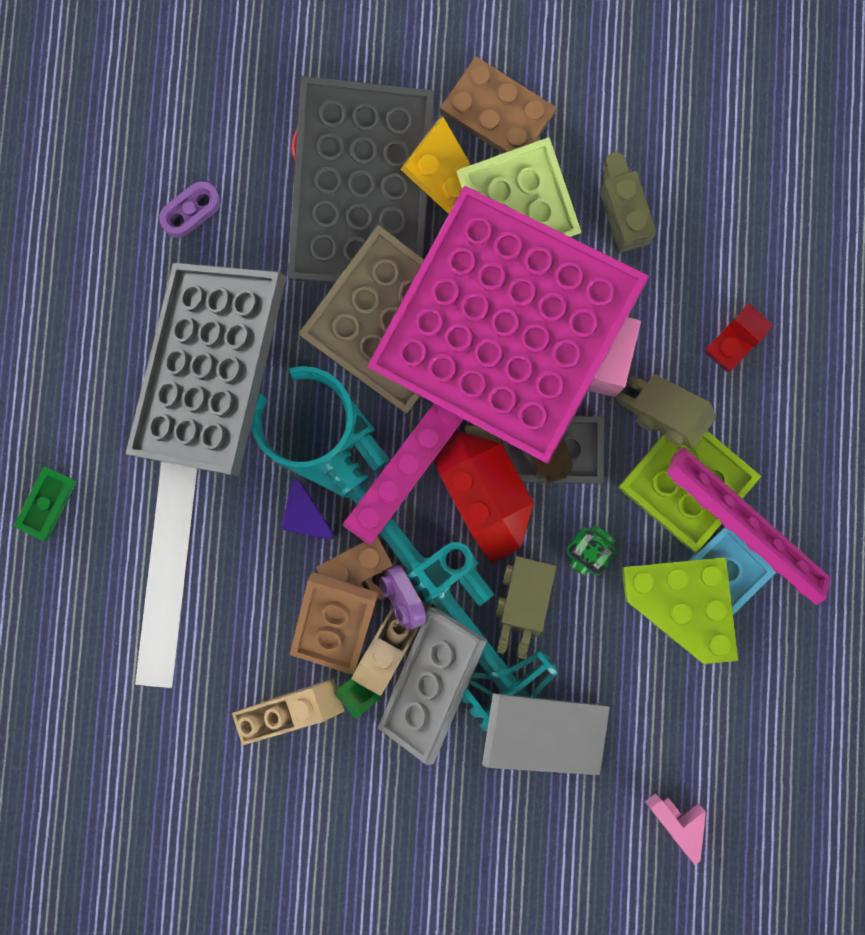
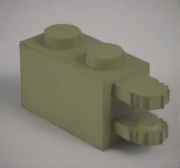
[599,151,657,253]
[615,374,716,450]
[495,556,557,659]

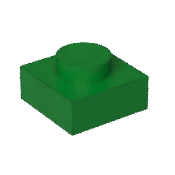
[334,679,383,719]

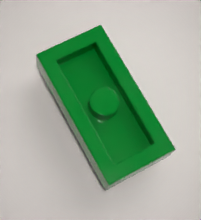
[13,466,78,541]

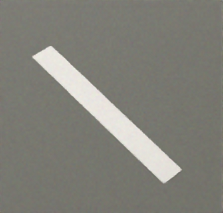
[135,462,197,688]

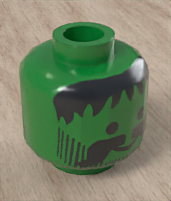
[566,525,616,577]

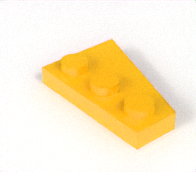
[400,117,471,214]

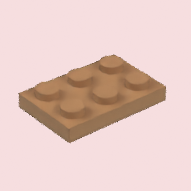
[440,56,557,153]
[289,572,379,675]

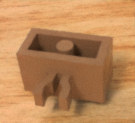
[316,536,394,600]

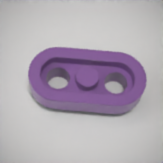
[159,182,220,238]
[379,565,426,630]

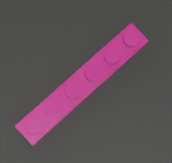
[343,403,464,546]
[666,447,831,605]

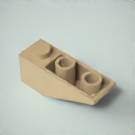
[351,592,432,696]
[232,679,344,746]

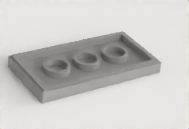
[378,607,487,765]
[482,693,610,775]

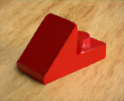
[703,303,773,373]

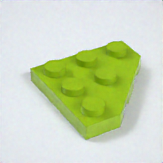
[622,557,738,664]

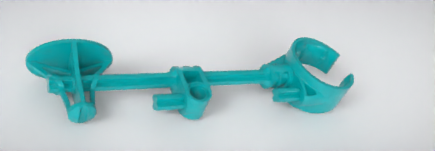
[251,366,558,732]

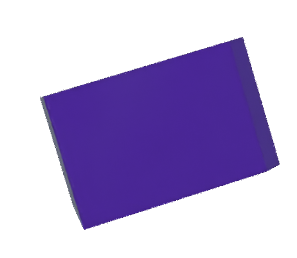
[281,479,336,540]

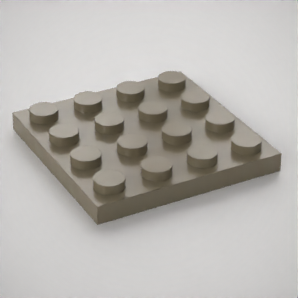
[298,225,424,414]

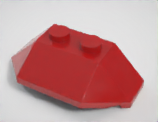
[434,431,534,564]

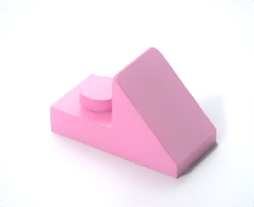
[645,794,706,865]

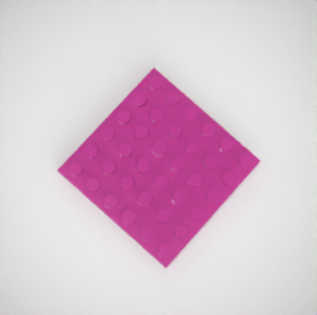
[367,185,649,464]

